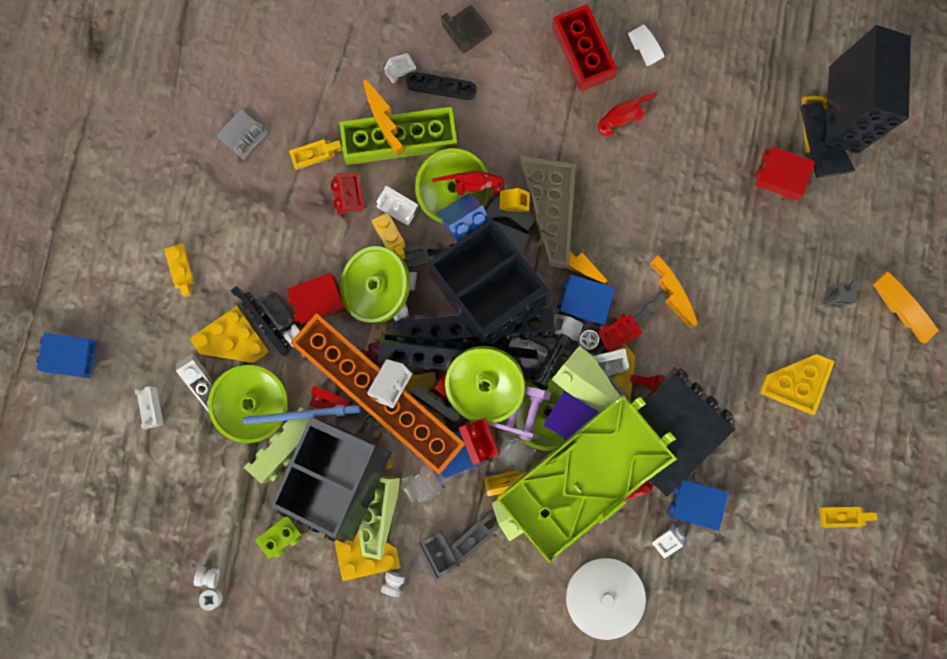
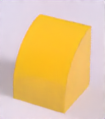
[499,188,530,212]

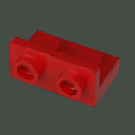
[330,173,365,215]
[597,313,643,353]
[310,386,352,418]
[459,417,500,465]

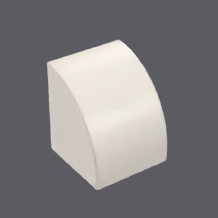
[554,314,583,342]

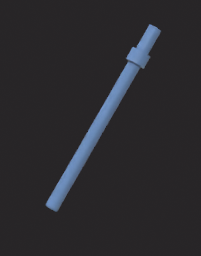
[243,404,361,425]

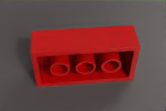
[552,4,617,92]

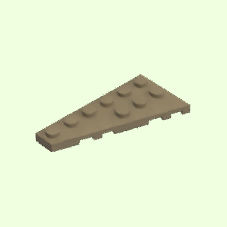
[519,156,576,269]

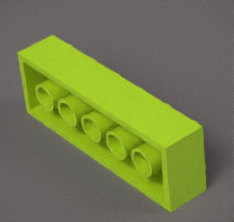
[339,107,457,165]

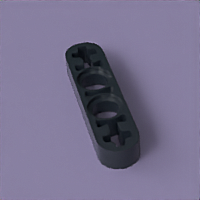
[406,72,477,100]

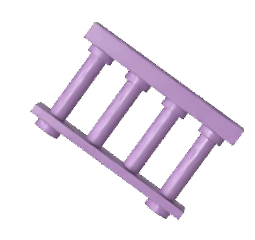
[461,381,551,441]

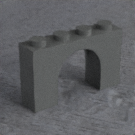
[484,190,536,234]

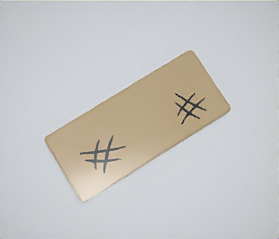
[365,321,388,353]

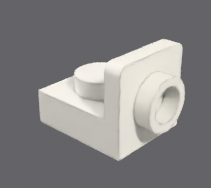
[384,53,416,83]
[652,524,685,558]

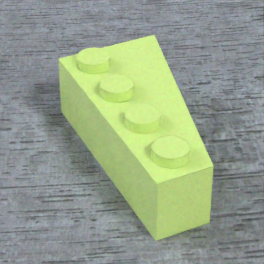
[243,407,316,483]

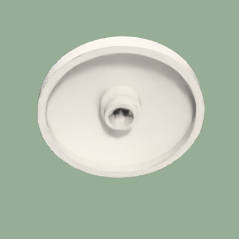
[566,557,646,640]

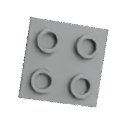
[216,109,268,160]

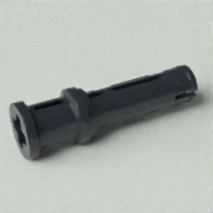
[532,333,571,390]

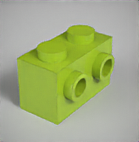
[255,516,304,559]

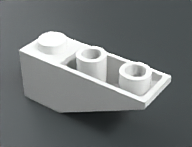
[176,353,214,412]

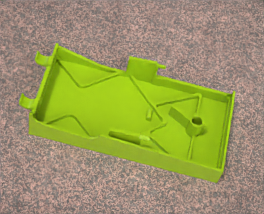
[497,394,677,564]

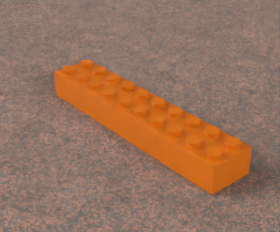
[290,313,465,475]

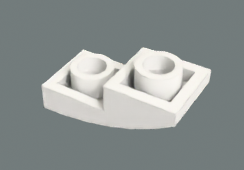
[628,24,665,66]

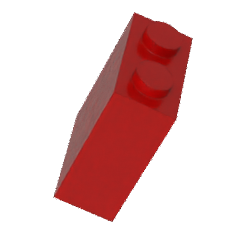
[754,146,815,201]
[286,272,346,326]

